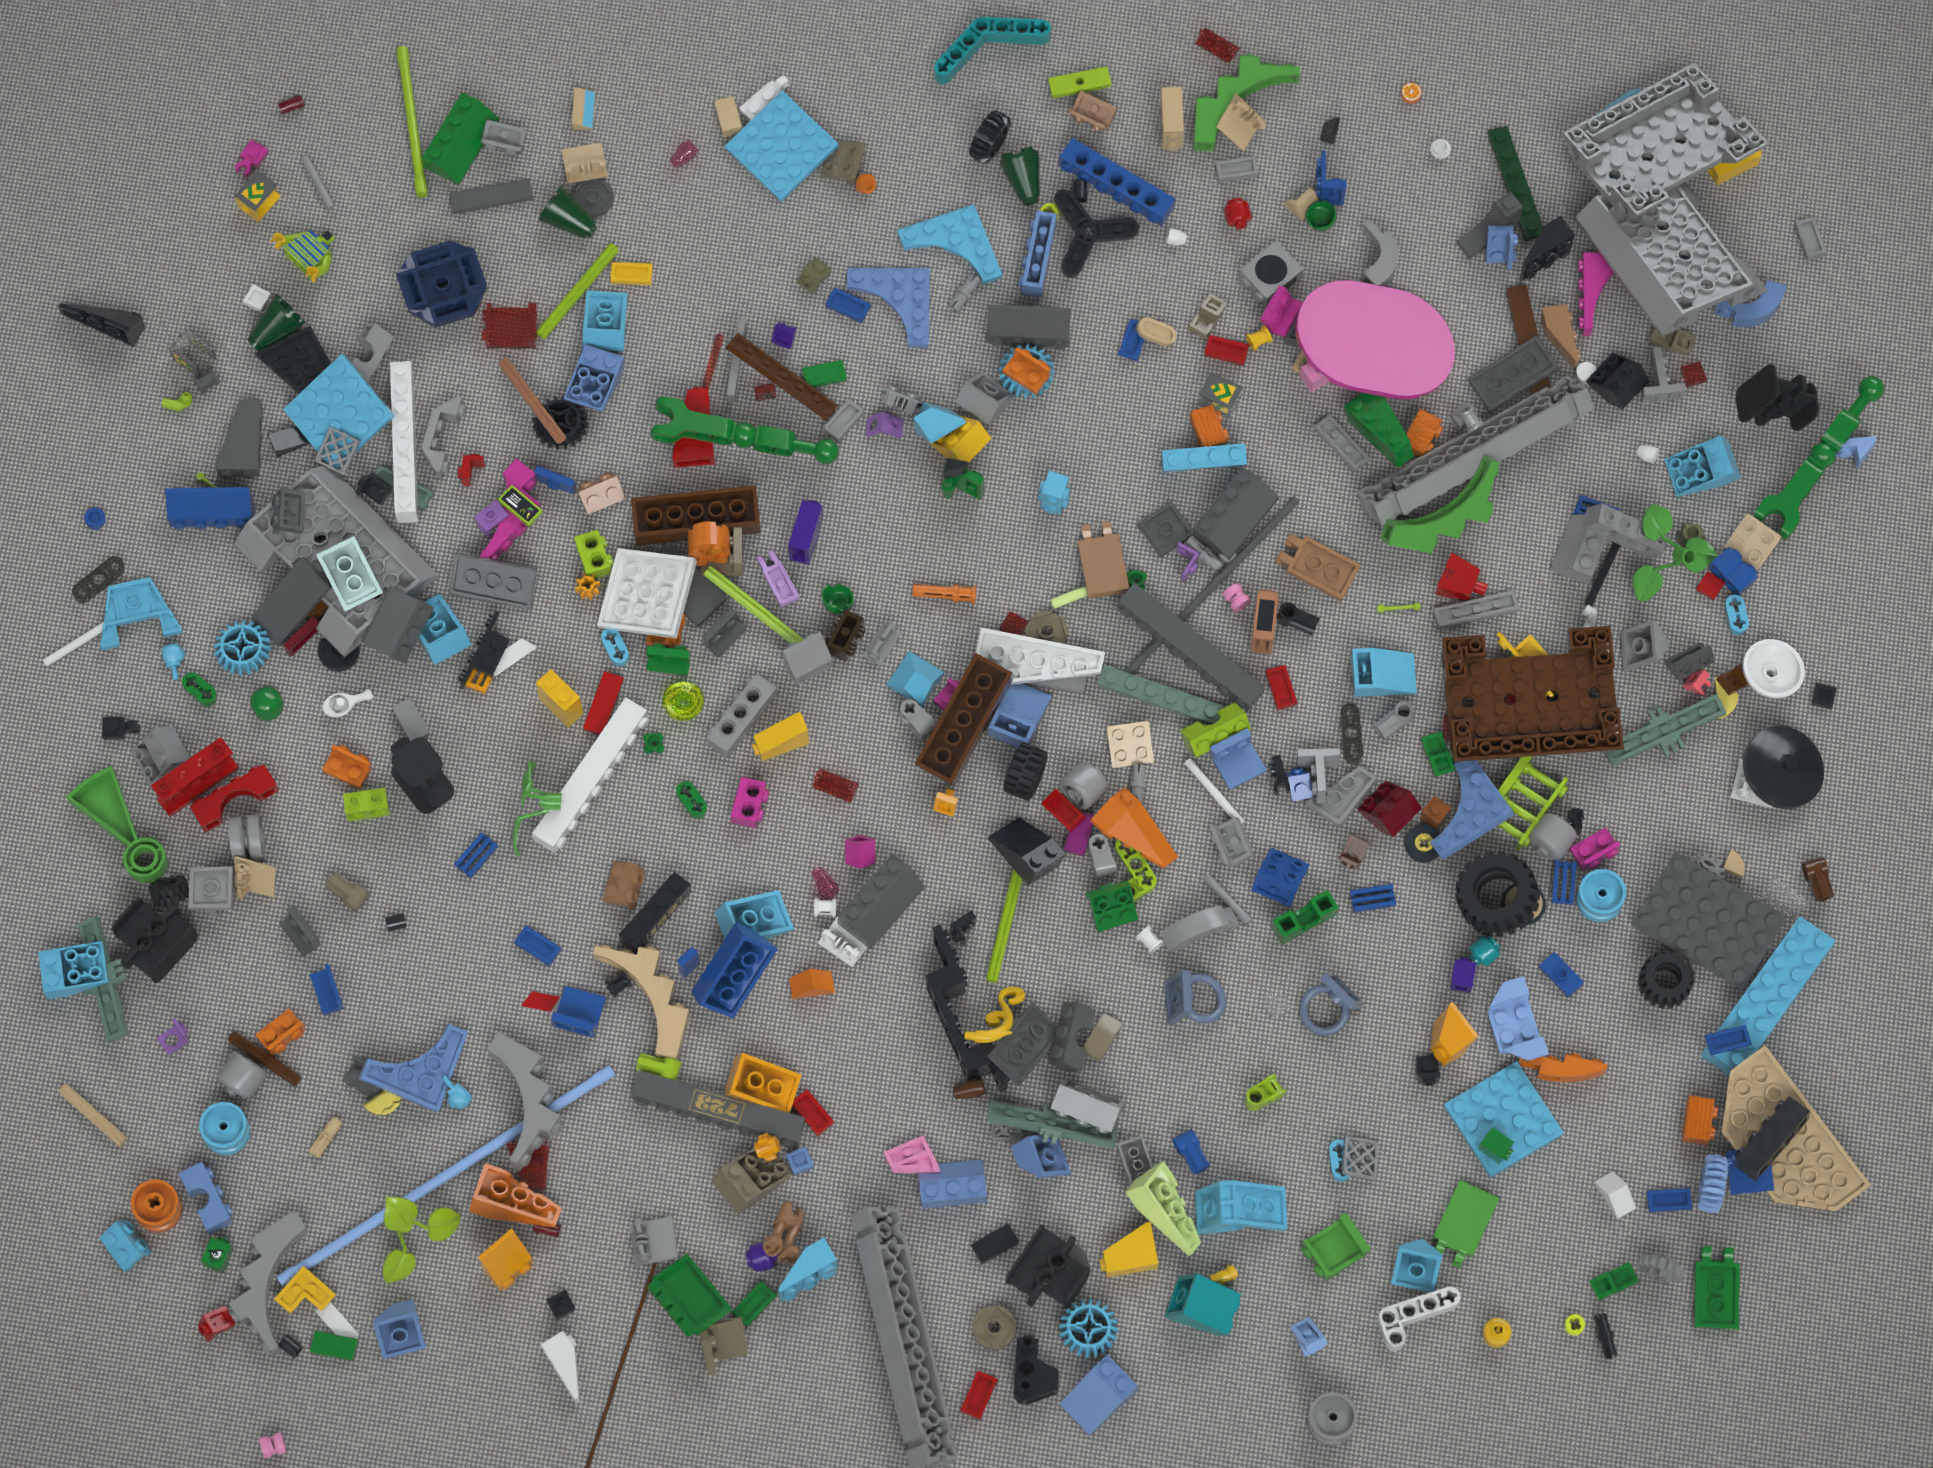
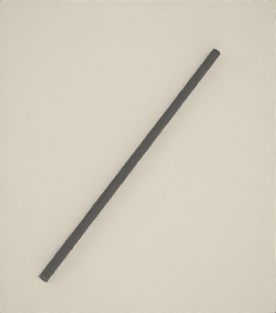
[1124,497,1299,674]

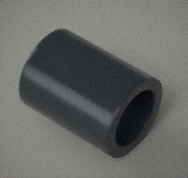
[1073,181,1088,203]
[385,913,407,932]
[278,1334,303,1358]

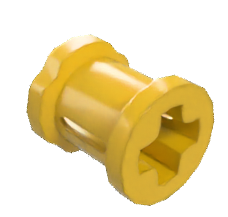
[1245,326,1273,351]

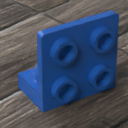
[1315,151,1347,205]
[1251,848,1310,907]
[551,986,606,1038]

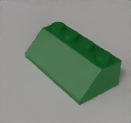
[421,92,499,185]

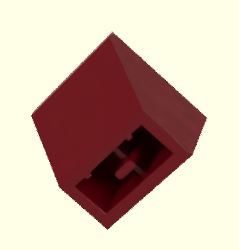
[1357,781,1422,837]

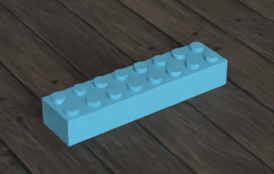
[1701,916,1836,1075]

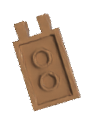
[1077,521,1129,599]
[1275,534,1361,602]

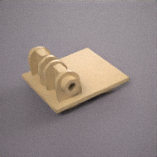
[1216,94,1266,151]
[561,143,608,183]
[1724,513,1782,571]
[1107,721,1154,768]
[233,856,276,898]

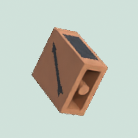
[1250,589,1279,654]

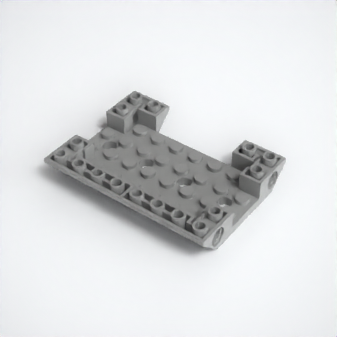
[1563,63,1769,217]
[1575,182,1767,336]
[234,466,439,658]

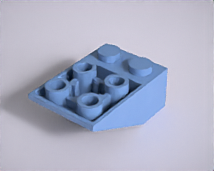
[563,345,625,412]
[988,683,1052,748]

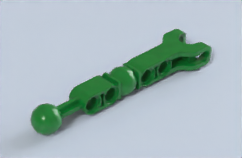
[1754,376,1885,540]
[650,397,839,464]

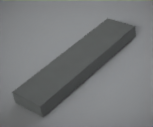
[449,179,534,214]

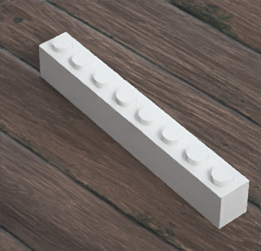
[390,361,418,523]
[532,697,649,853]

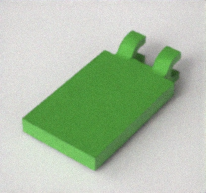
[1433,1180,1500,1268]

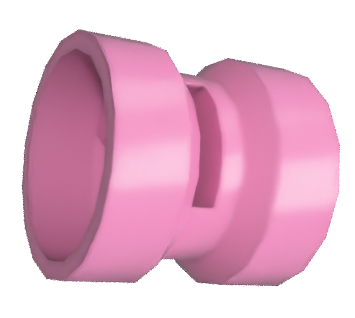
[1222,583,1251,612]
[259,1432,286,1459]

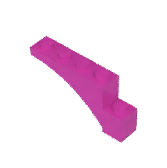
[1578,252,1614,337]
[479,458,541,560]

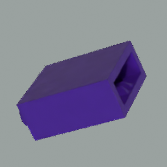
[788,500,823,565]

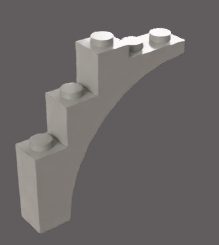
[487,1032,563,1172]
[228,1210,309,1357]

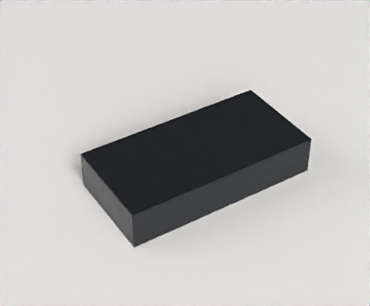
[971,1224,1019,1265]

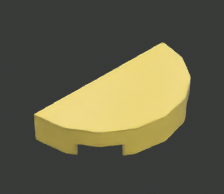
[1714,677,1738,719]
[363,1090,401,1115]

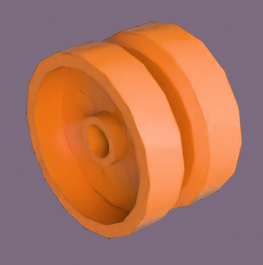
[130,1179,183,1233]

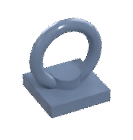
[1165,970,1226,1024]
[1299,973,1364,1036]

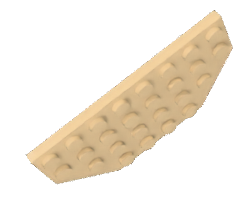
[1721,1045,1871,1211]

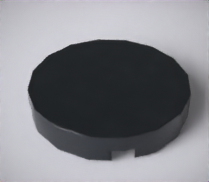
[317,637,360,672]

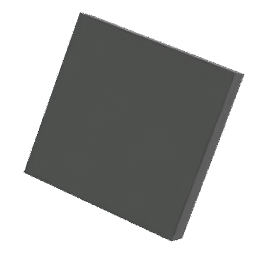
[1137,501,1195,558]

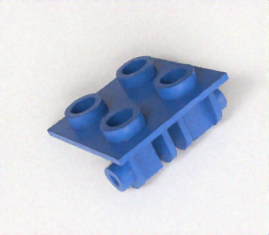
[1726,1150,1774,1195]

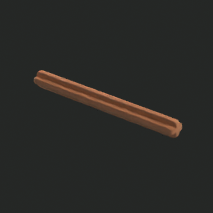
[499,358,566,444]

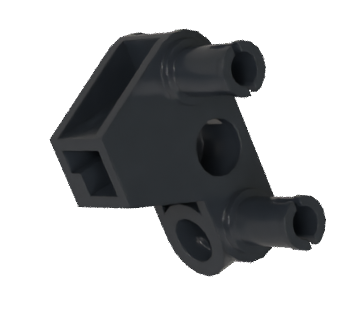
[1014,1335,1059,1405]

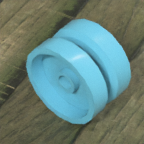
[1576,869,1626,922]
[199,1102,250,1155]

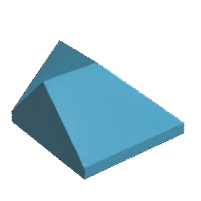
[914,402,966,443]
[886,651,945,707]
[1391,1239,1442,1293]

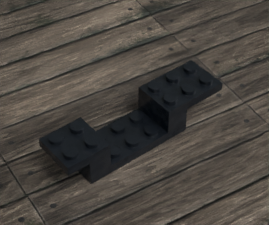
[925,925,1010,1092]

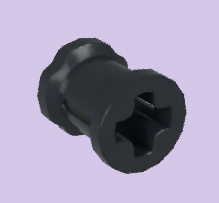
[604,970,632,998]

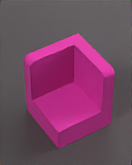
[845,835,876,869]

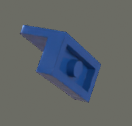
[310,963,344,1016]

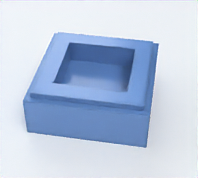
[786,1146,814,1175]

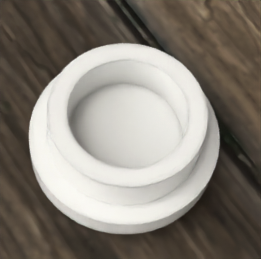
[1430,139,1451,159]

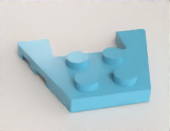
[100,577,183,651]

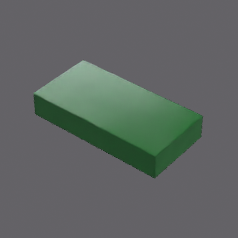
[802,360,847,388]
[731,1281,777,1328]
[310,1331,358,1362]

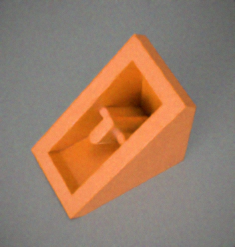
[789,969,835,1000]

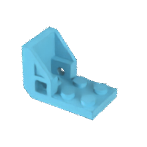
[1195,1180,1288,1234]

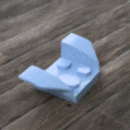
[1487,976,1549,1061]

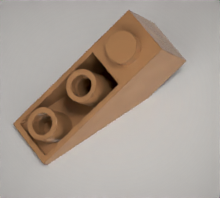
[1540,304,1581,369]

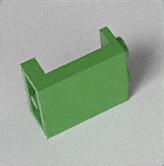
[1301,1213,1371,1281]

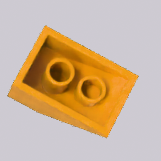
[723,1053,802,1113]
[478,1228,533,1291]

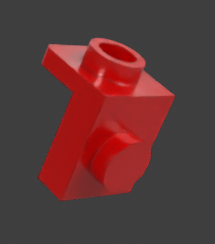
[458,453,485,487]

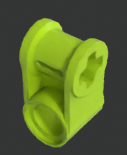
[1244,1074,1287,1111]

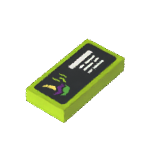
[498,485,543,527]

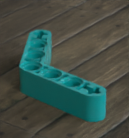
[934,17,1051,84]

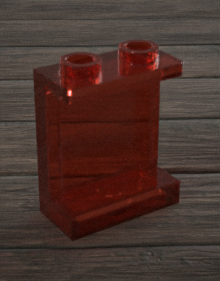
[482,303,538,349]

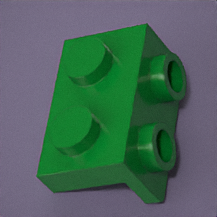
[646,643,691,676]

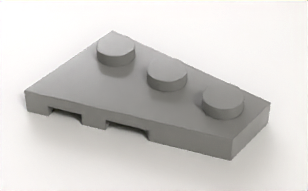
[1305,766,1378,828]

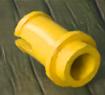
[1209,1265,1239,1285]

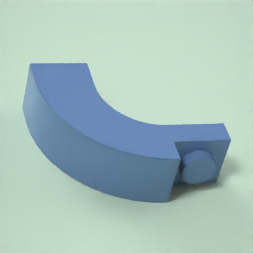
[1714,280,1787,328]

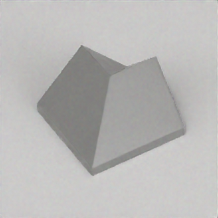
[1620,620,1670,672]

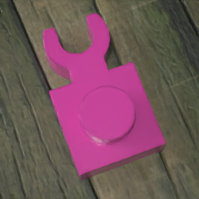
[235,140,269,178]

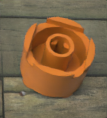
[688,522,730,566]

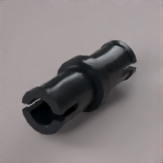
[1593,1313,1618,1360]

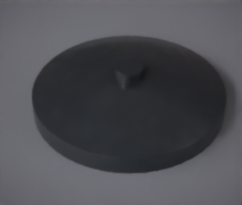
[1743,726,1824,809]

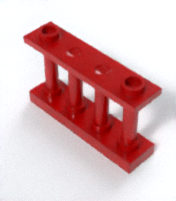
[151,737,239,817]

